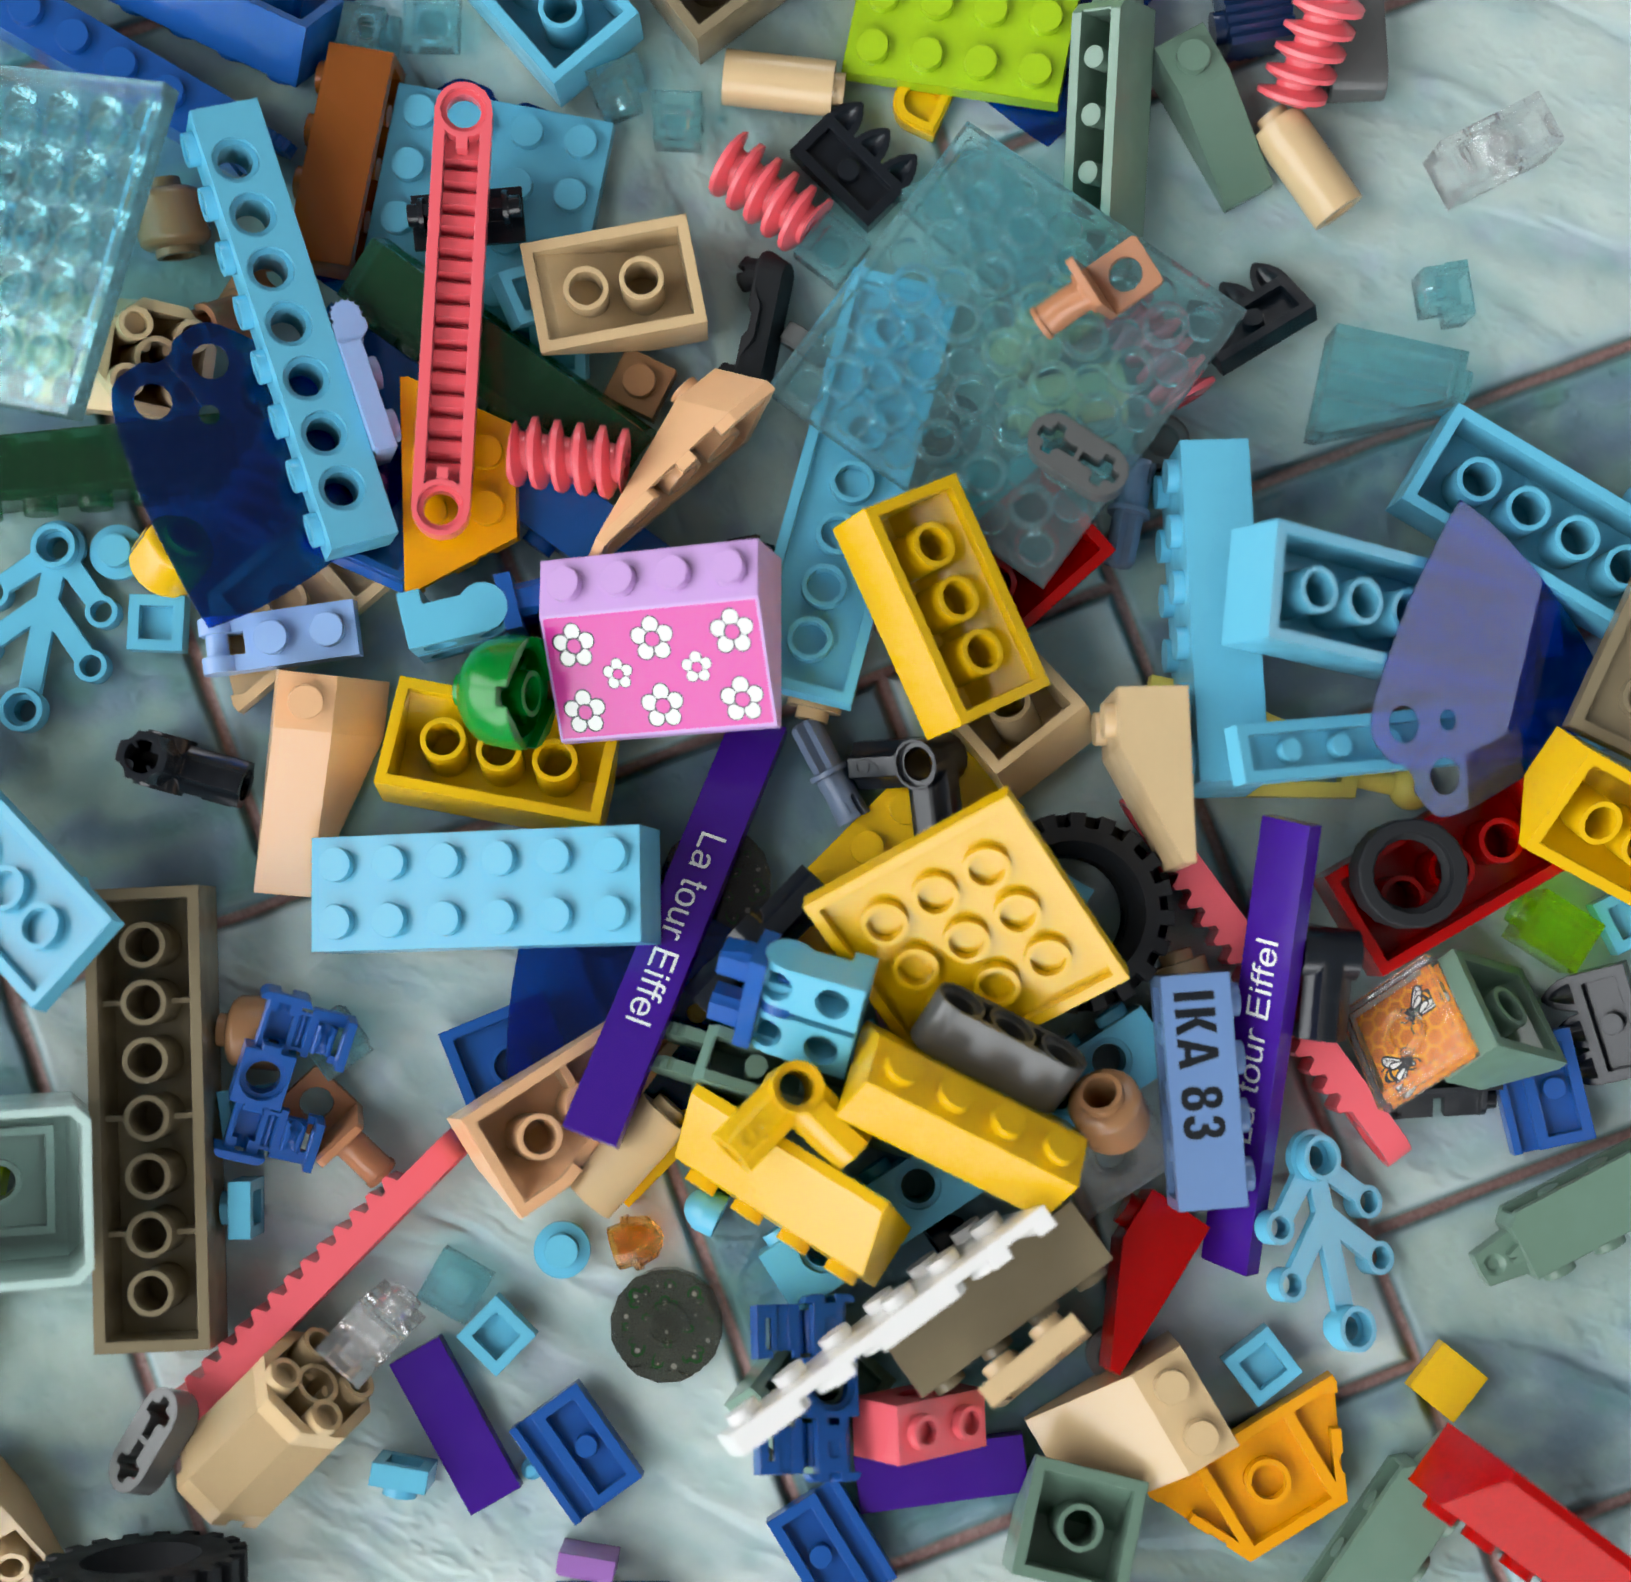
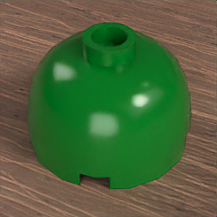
[452,635,556,751]

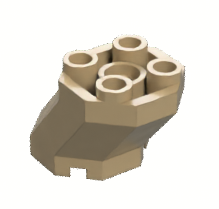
[14,294,217,421]
[176,1327,374,1529]

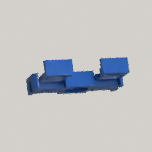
[213,983,358,1173]
[750,1293,861,1483]

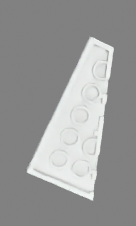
[717,1205,1058,1456]

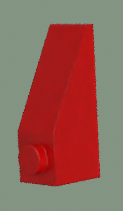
[1099,1189,1211,1376]

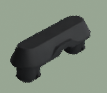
[718,250,794,385]

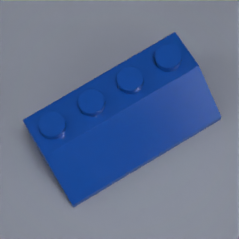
[109,0,355,88]

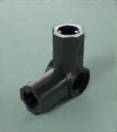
[115,729,255,809]
[847,732,968,836]
[1292,923,1364,1043]

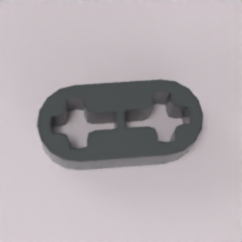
[1027,413,1128,502]
[108,1387,199,1496]

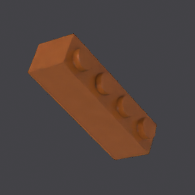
[292,42,406,282]

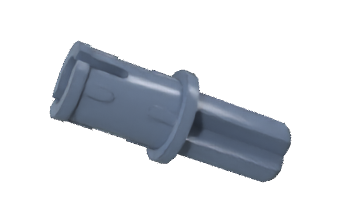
[1104,456,1157,570]
[792,719,870,827]

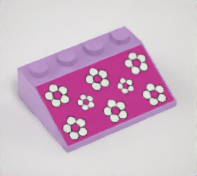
[539,538,781,744]

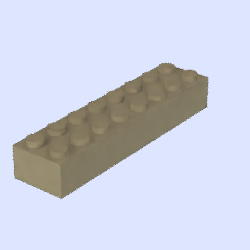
[85,885,228,1355]

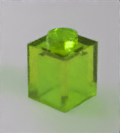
[1501,888,1606,974]

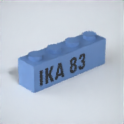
[1150,971,1256,1212]

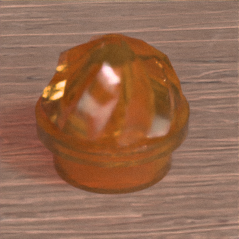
[607,1214,664,1271]

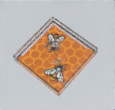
[1347,954,1481,1113]

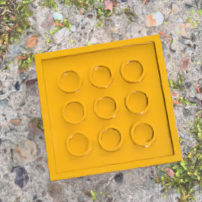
[803,786,1130,1044]

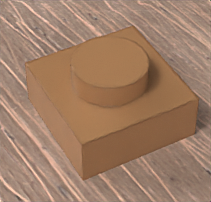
[603,351,678,424]

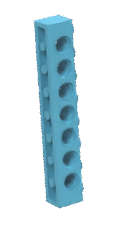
[180,98,399,562]
[758,1001,1157,1310]

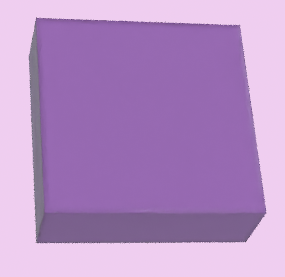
[555,1538,621,1582]

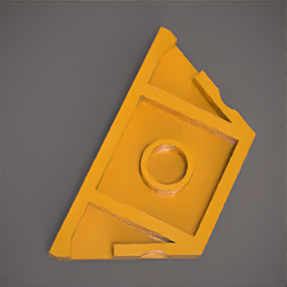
[400,376,520,593]
[1147,1370,1348,1562]

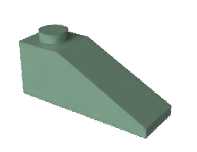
[1152,22,1274,213]

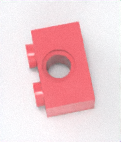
[852,1383,987,1466]

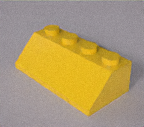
[832,473,1051,740]
[373,675,620,829]
[1519,726,1631,906]
[835,1020,1088,1213]
[675,1083,912,1288]

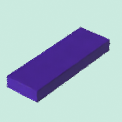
[389,1333,523,1516]
[853,1430,1027,1514]

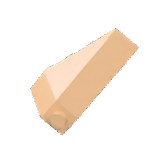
[589,368,775,556]
[253,669,390,897]
[446,1022,680,1219]

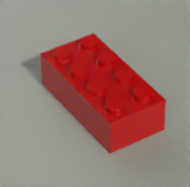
[1314,762,1565,977]

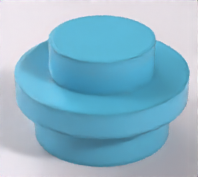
[89,524,140,581]
[534,1221,591,1279]

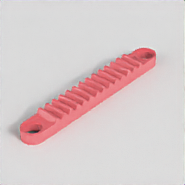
[411,81,494,541]
[1119,798,1412,1167]
[176,1128,468,1420]

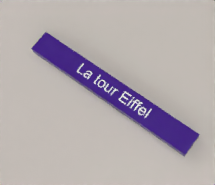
[562,726,788,1150]
[1201,814,1322,1277]

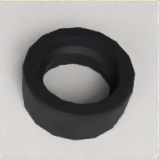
[1348,818,1468,929]

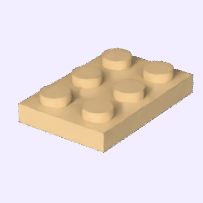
[978,1311,1092,1408]

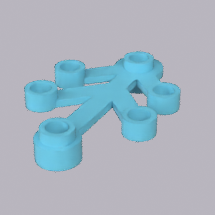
[0,520,124,734]
[1254,1129,1394,1353]

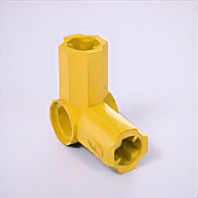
[711,1060,873,1173]

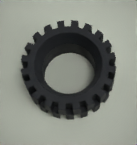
[1032,812,1175,1014]
[32,1530,248,1582]

